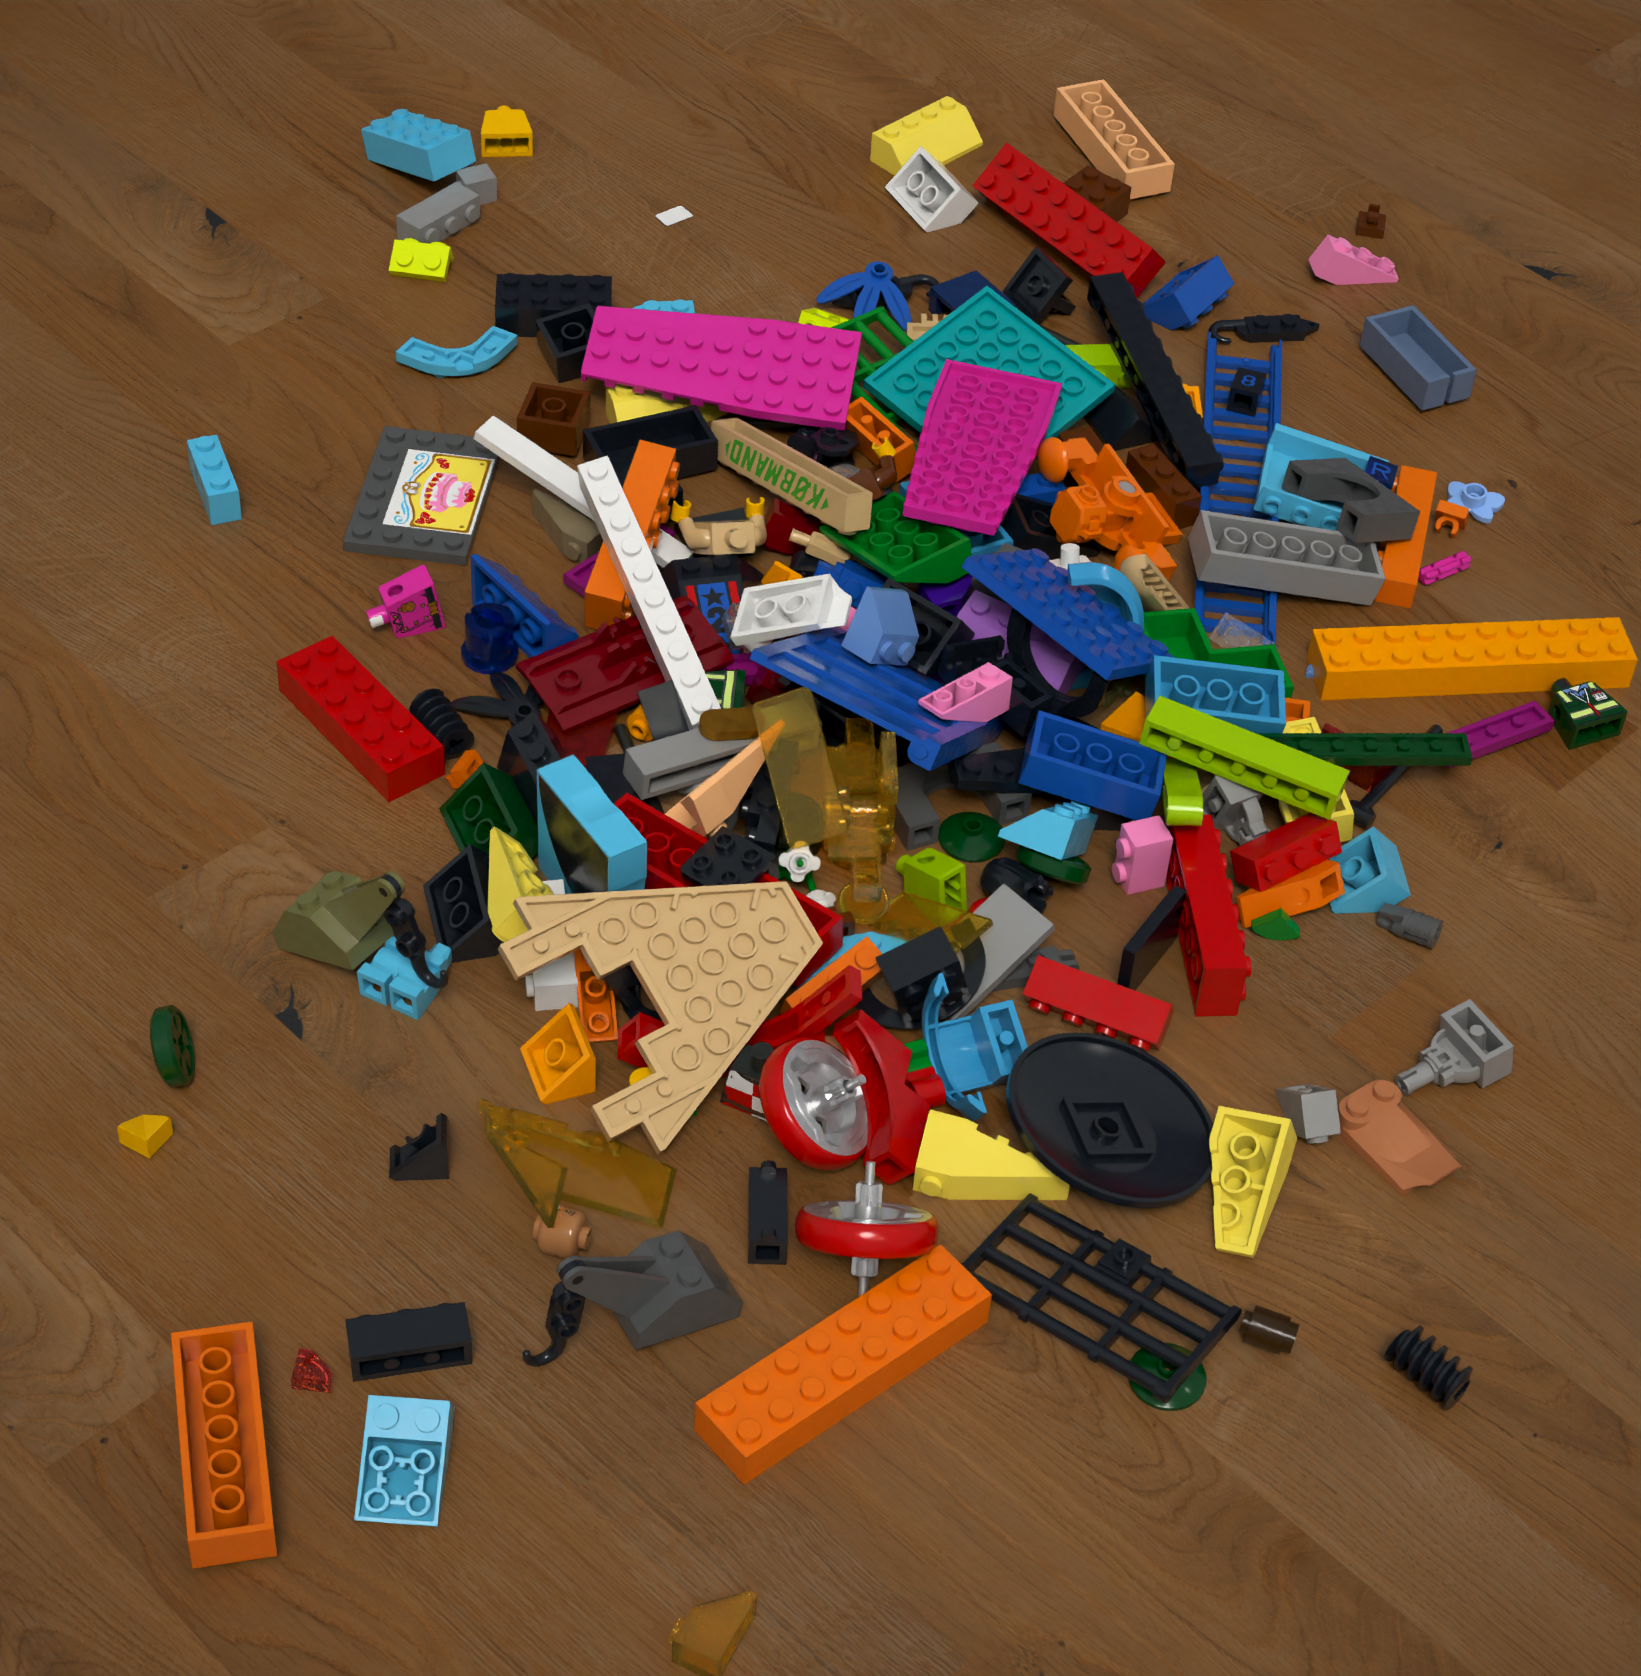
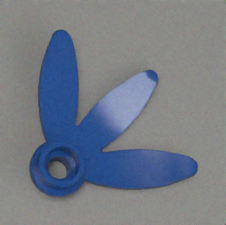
[816,261,912,331]

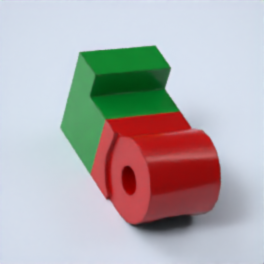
[904,1039,946,1108]

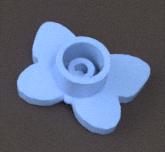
[1447,481,1505,524]

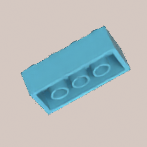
[361,109,476,182]

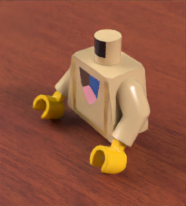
[670,497,767,555]

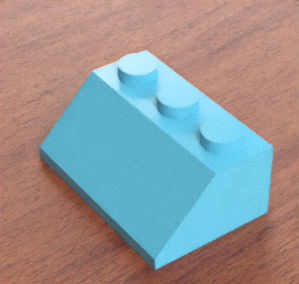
[998,801,1098,860]

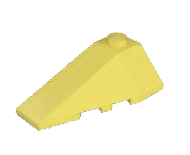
[488,826,553,942]
[1209,1106,1297,1258]
[913,1109,1070,1200]

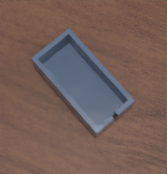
[1360,305,1477,411]

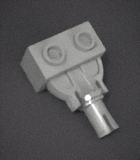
[1202,775,1270,846]
[1395,999,1514,1096]

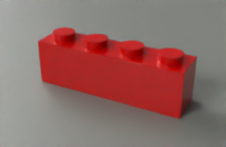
[1022,955,1174,1052]

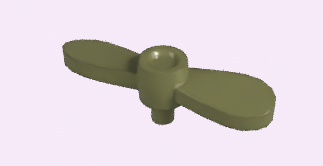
[1101,675,1139,708]

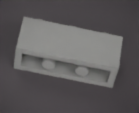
[396,182,480,244]

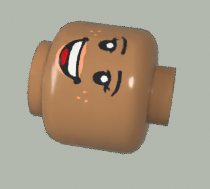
[532,1204,592,1259]

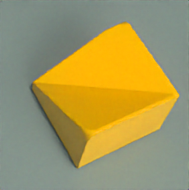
[117,1115,173,1159]

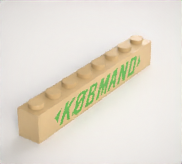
[711,418,873,535]

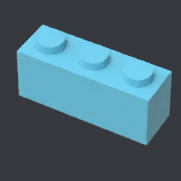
[187,435,242,525]

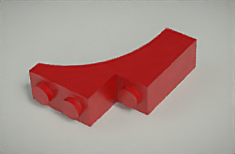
[833,1009,930,1186]

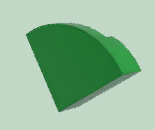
[1252,908,1300,940]

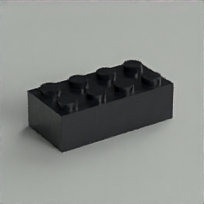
[495,273,612,337]

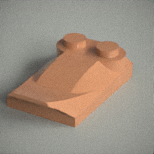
[1337,1080,1462,1196]

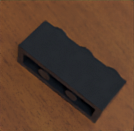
[345,1302,473,1382]

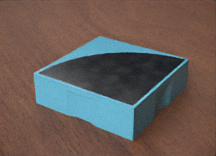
[537,754,647,894]

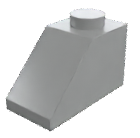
[1275,1083,1341,1144]

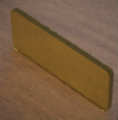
[752,687,848,849]

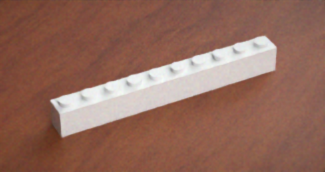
[577,455,721,731]

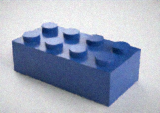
[1018,710,1167,820]

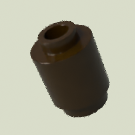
[1239,1305,1300,1354]

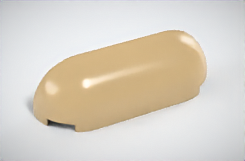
[1120,554,1189,612]

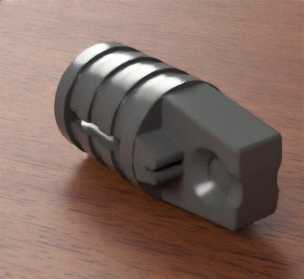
[1377,903,1443,949]

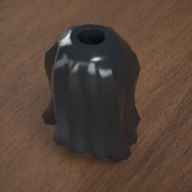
[980,857,1054,914]

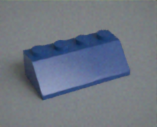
[470,554,579,658]

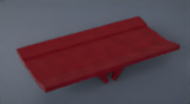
[516,595,734,734]

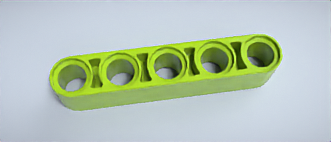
[1161,759,1203,826]

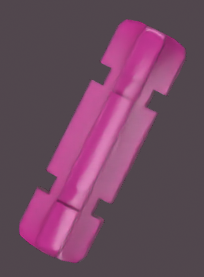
[1418,551,1471,585]

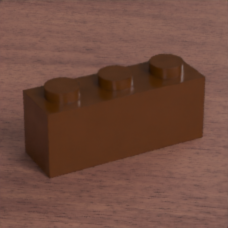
[1126,443,1202,530]

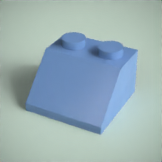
[841,586,919,666]

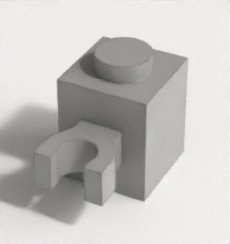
[453,163,497,205]

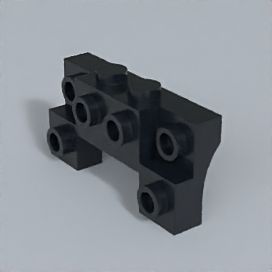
[741,739,800,854]

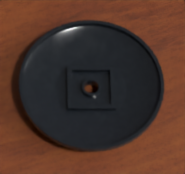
[1006,1032,1213,1209]

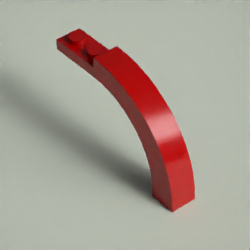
[617,965,862,1077]

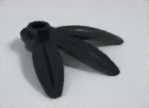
[451,671,543,727]

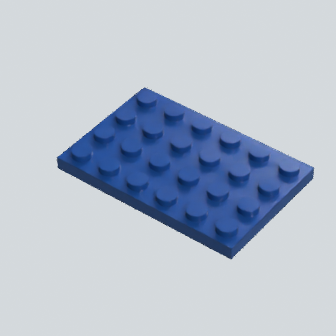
[962,548,1175,681]

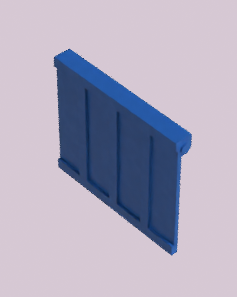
[749,627,1005,771]

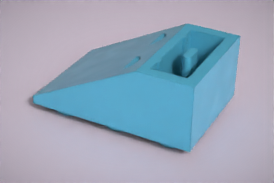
[354,1395,455,1527]

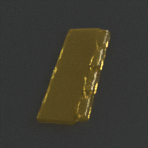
[868,891,993,954]

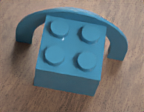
[1068,562,1144,690]
[922,972,1028,1121]

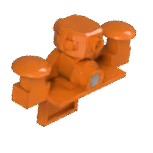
[1038,437,1183,581]

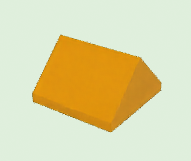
[520,1003,596,1104]

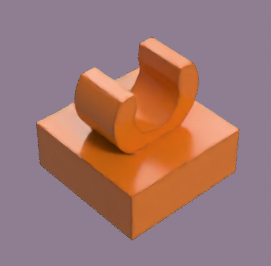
[1435,499,1469,539]
[445,749,483,789]

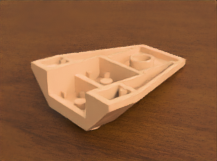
[665,719,786,840]

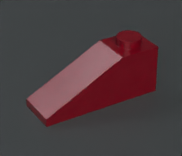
[763,498,824,554]

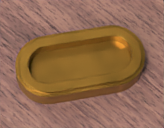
[698,707,766,741]

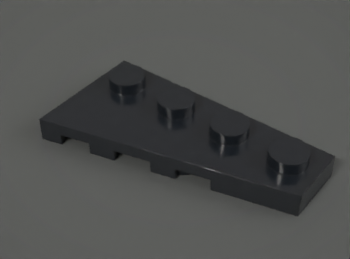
[948,748,1054,795]

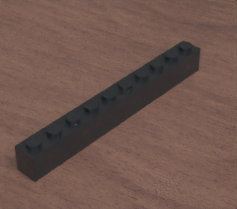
[1087,272,1224,488]

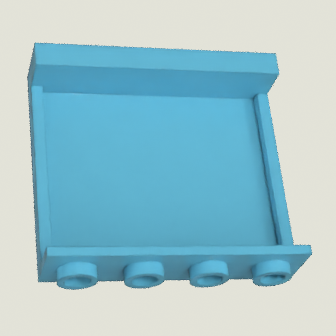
[1253,423,1389,531]

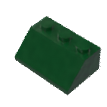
[439,762,538,859]

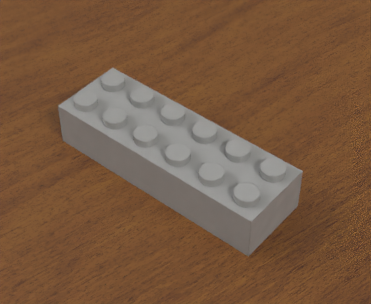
[1188,510,1386,606]

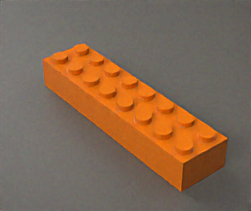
[694,1244,992,1485]

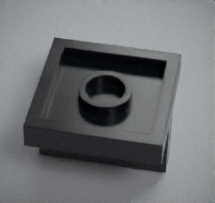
[1002,246,1076,324]

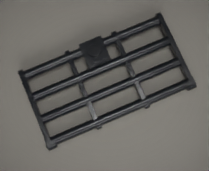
[961,1193,1242,1404]

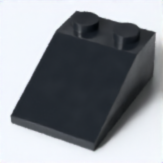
[1000,494,1100,560]

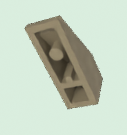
[532,488,603,563]

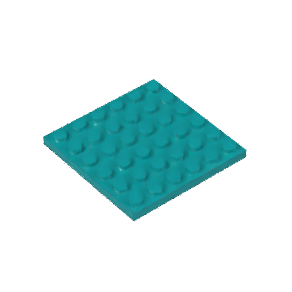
[864,286,1115,441]

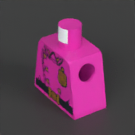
[365,564,446,638]

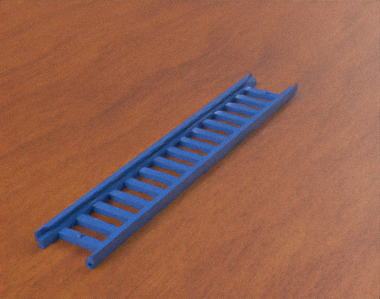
[1194,332,1282,645]

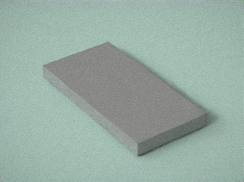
[947,884,1055,1021]

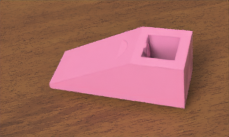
[1308,235,1399,285]
[918,662,1013,722]

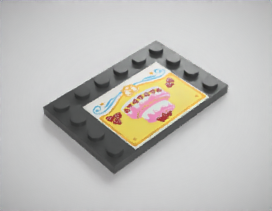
[343,426,501,566]

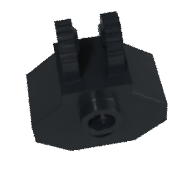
[787,427,860,476]

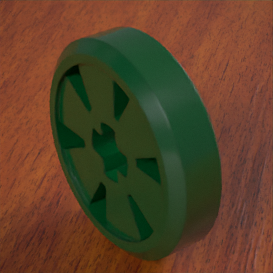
[1016,845,1092,885]
[150,1005,195,1088]

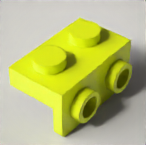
[389,238,454,282]

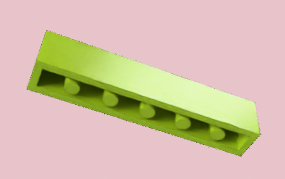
[1139,695,1350,820]

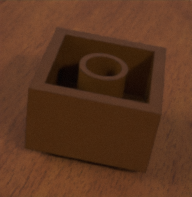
[1063,166,1131,222]
[517,382,591,456]

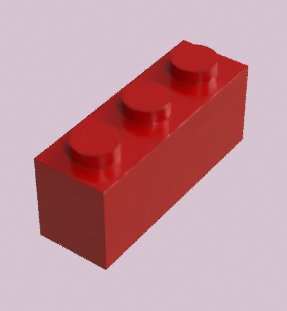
[1230,812,1342,892]

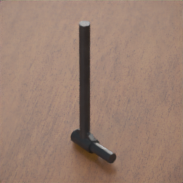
[1349,724,1443,830]

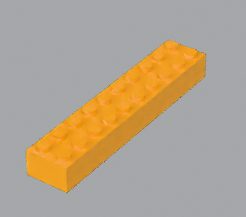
[1307,617,1638,701]

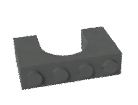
[1282,458,1420,543]
[874,741,1032,851]

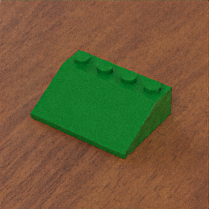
[819,491,972,583]

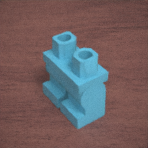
[357,936,452,1020]

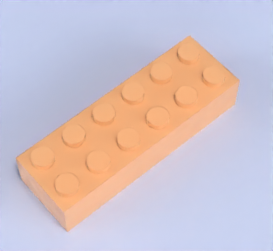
[1054,79,1175,200]

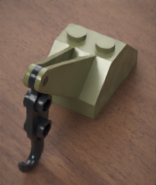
[272,870,448,989]

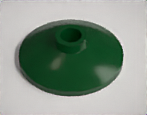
[938,812,1005,863]
[1128,1343,1207,1411]

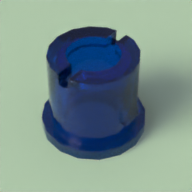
[461,603,519,674]

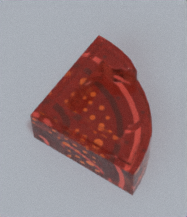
[291,1348,332,1393]

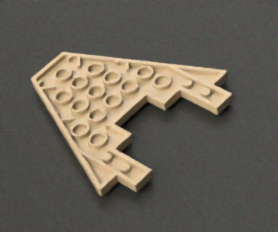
[498,881,823,1155]

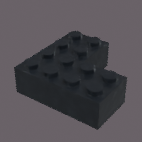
[583,405,718,524]

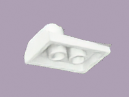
[730,574,852,652]

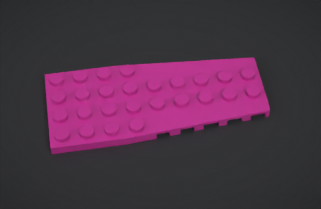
[581,306,862,431]
[902,359,1063,536]

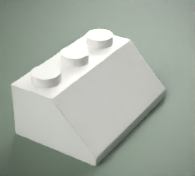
[885,146,979,233]

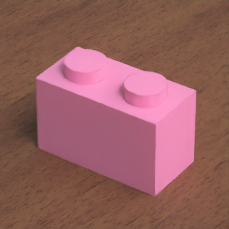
[1112,815,1173,895]

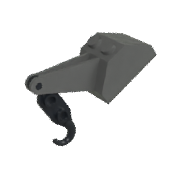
[522,1230,743,1367]

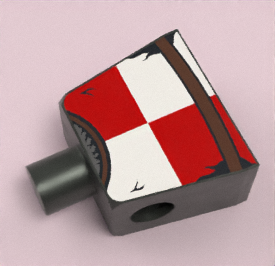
[720,1042,773,1122]

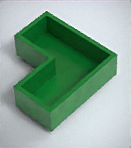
[1142,608,1294,698]

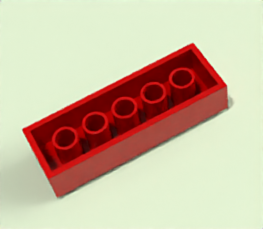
[276,635,445,802]
[1166,815,1251,1017]

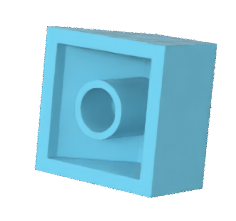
[1329,826,1411,914]

